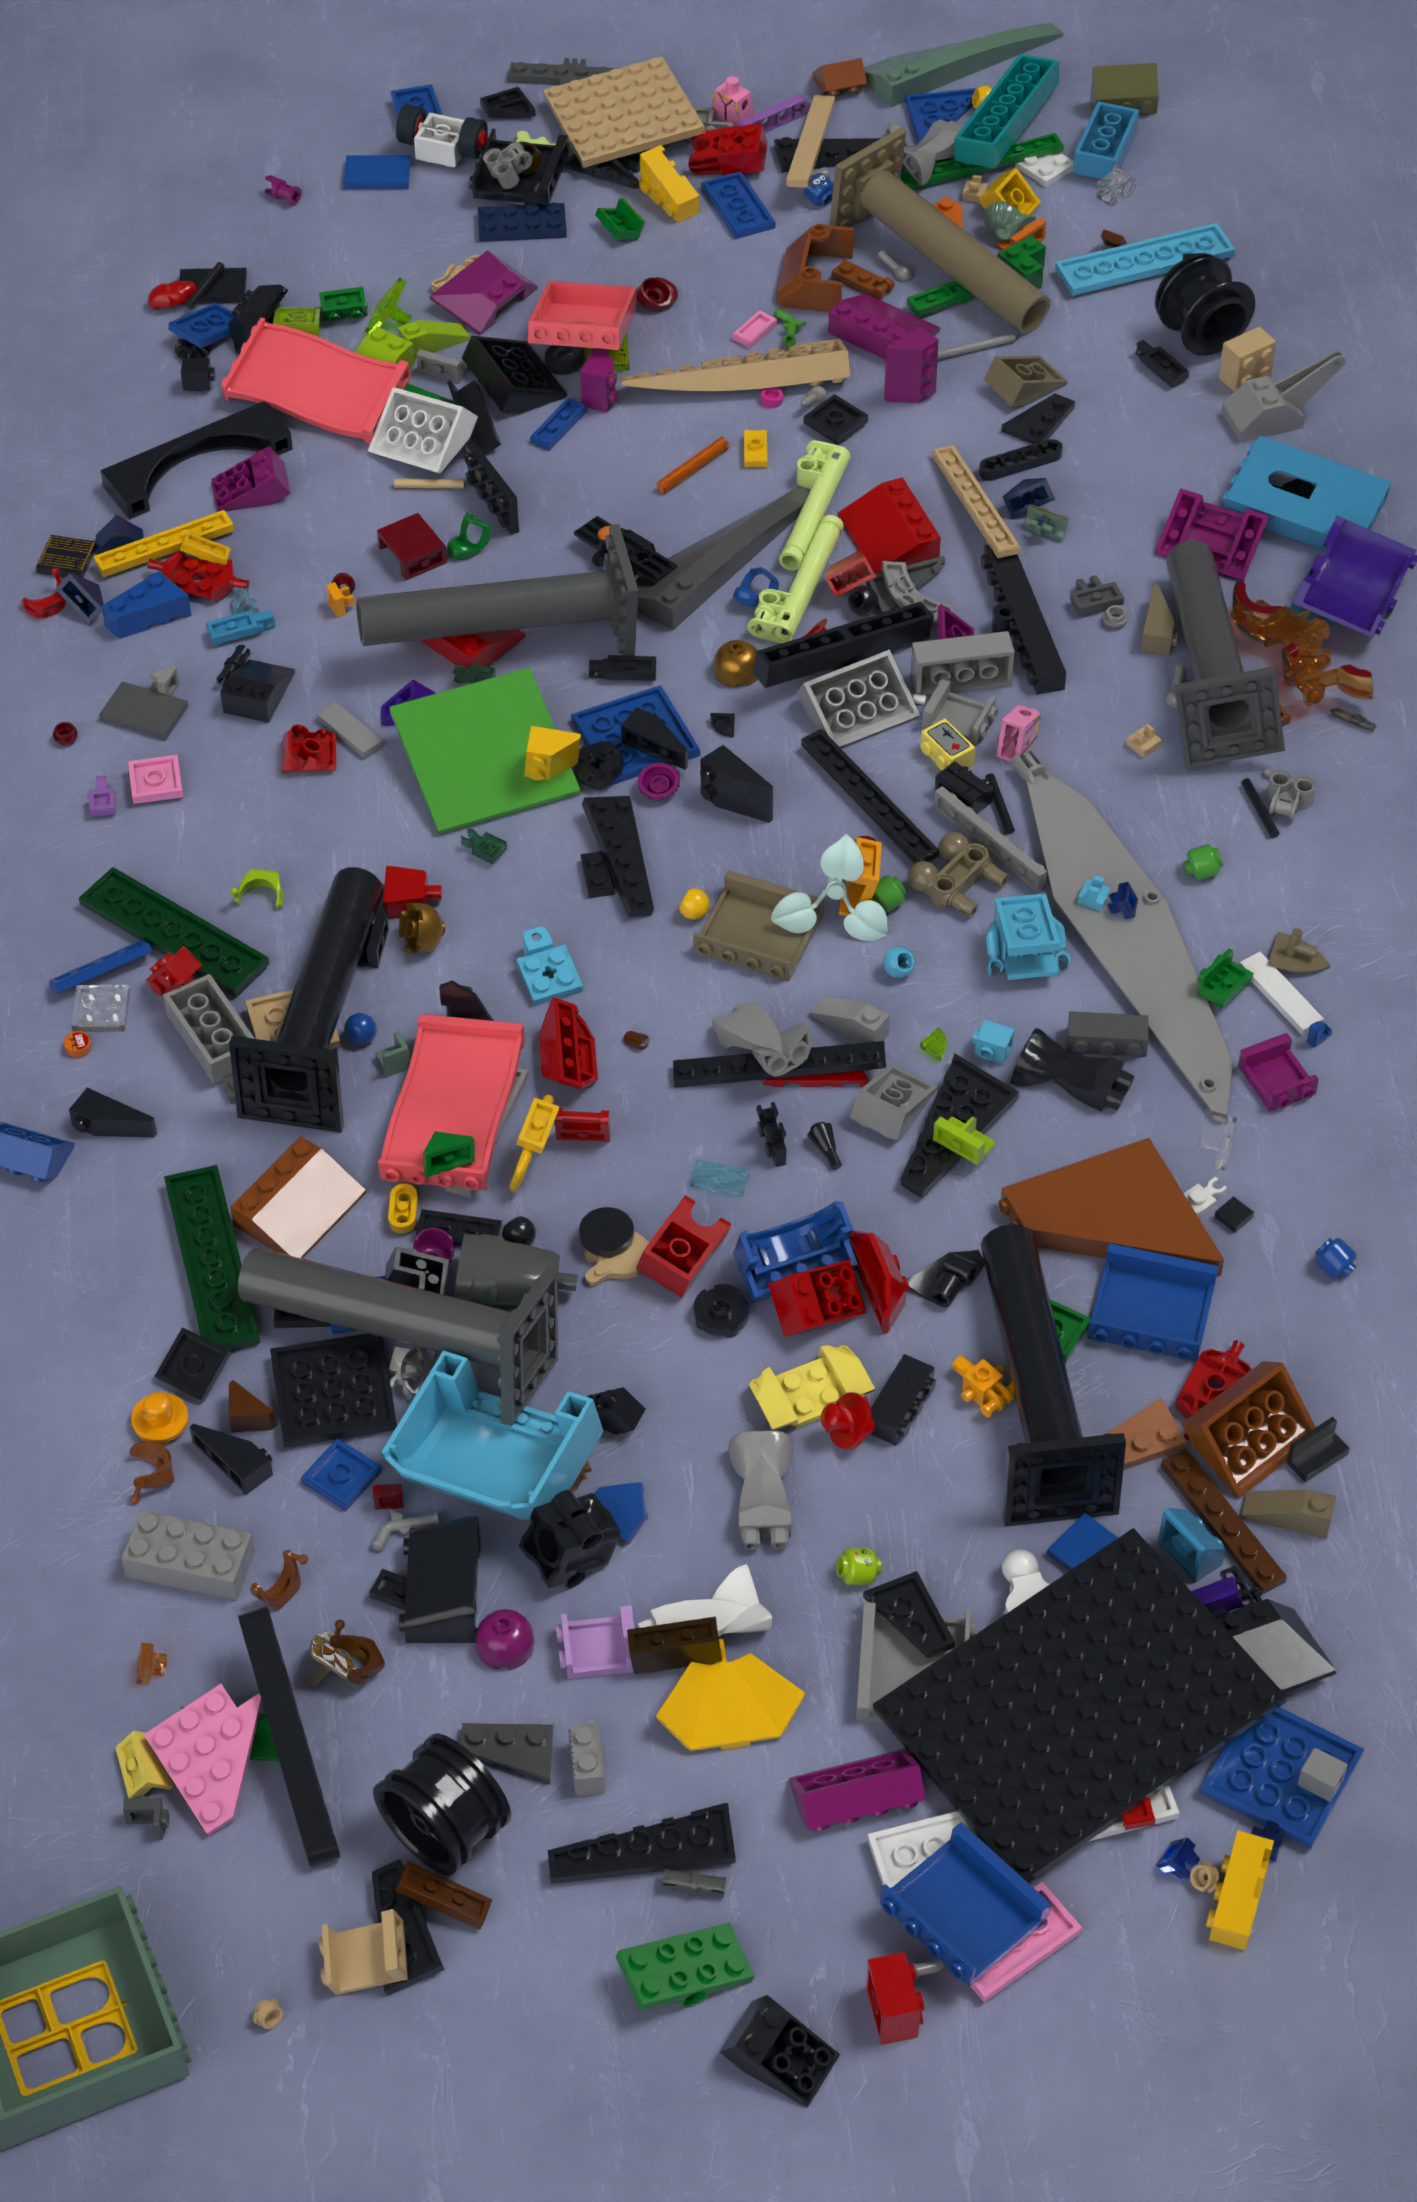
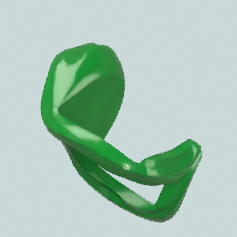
[447,512,491,560]

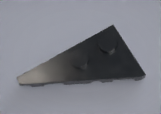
[564,154,640,189]

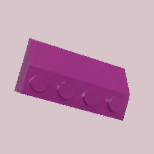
[789,1749,926,1831]

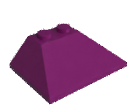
[429,250,538,335]
[1155,488,1269,582]

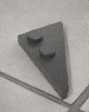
[866,556,945,614]

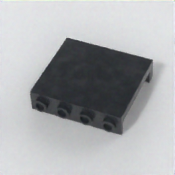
[469,129,569,205]

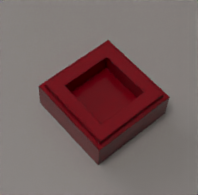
[373,1484,404,1510]

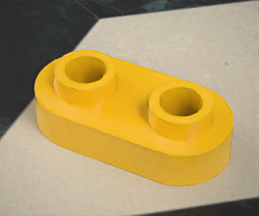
[388,1183,418,1234]

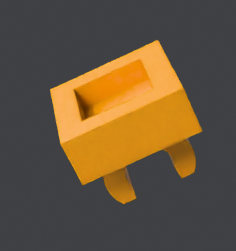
[326,582,355,617]

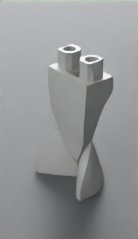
[902,119,963,185]
[712,1002,812,1077]
[728,1431,793,1550]

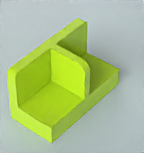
[933,1116,995,1165]

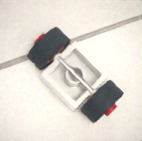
[396,104,488,168]

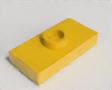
[744,430,767,468]
[180,532,231,565]

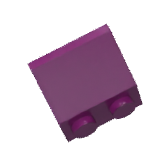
[580,348,618,413]

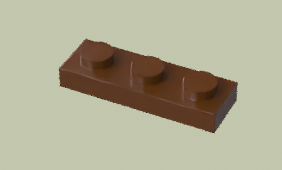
[395,1861,493,1930]

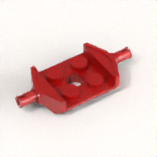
[147,550,250,600]
[1175,1340,1252,1441]

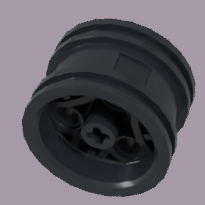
[373,1733,511,1875]

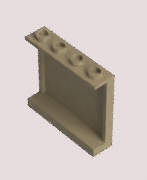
[693,870,824,981]

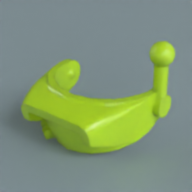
[230,869,285,908]

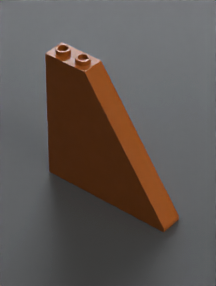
[999,1138,1224,1277]

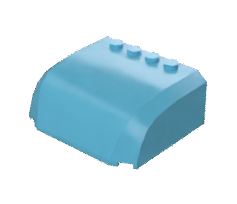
[382,1350,604,1521]

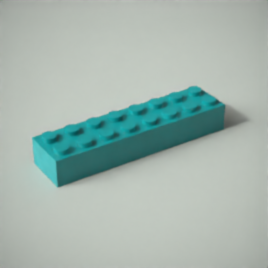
[954,54,1059,169]

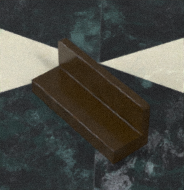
[627,1616,722,1674]

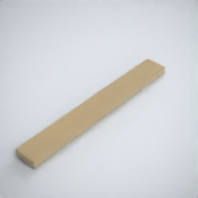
[786,95,835,188]
[932,445,1020,558]

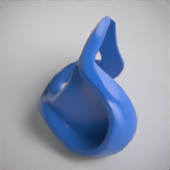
[733,567,779,607]

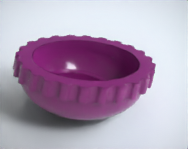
[637,762,680,800]

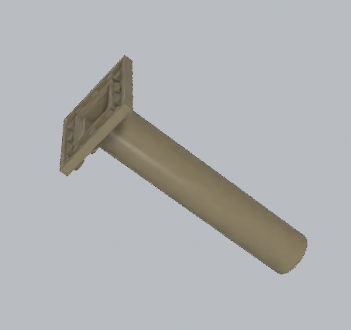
[829,128,1050,334]

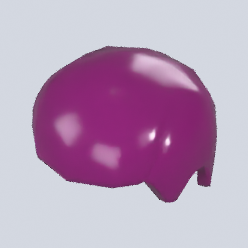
[413,1228,454,1266]

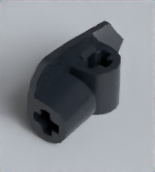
[439,980,494,1021]
[907,1250,985,1308]

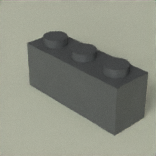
[1067,1011,1149,1057]

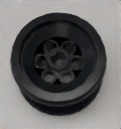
[1155,253,1256,355]

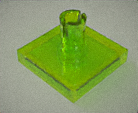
[365,277,412,333]

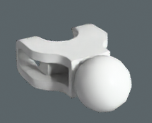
[1002,1549,1050,1616]

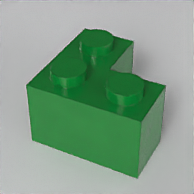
[997,235,1046,289]

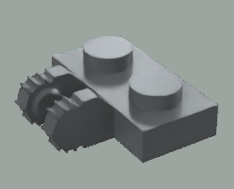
[1070,575,1124,615]

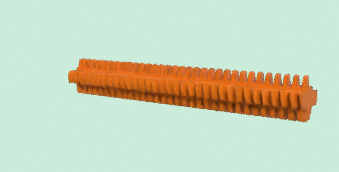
[656,436,729,494]

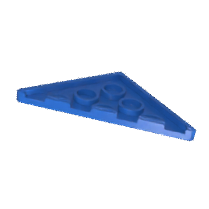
[905,88,977,144]

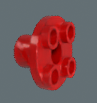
[820,1392,875,1450]

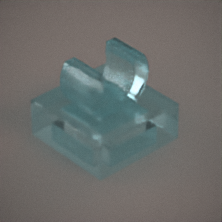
[229,587,259,615]

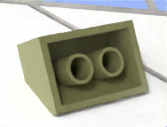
[1090,63,1159,115]

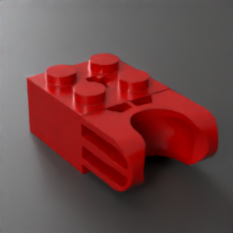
[688,123,768,176]
[636,1195,732,1298]

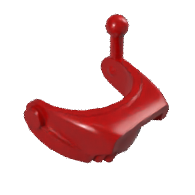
[21,567,67,618]

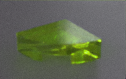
[920,1027,947,1062]

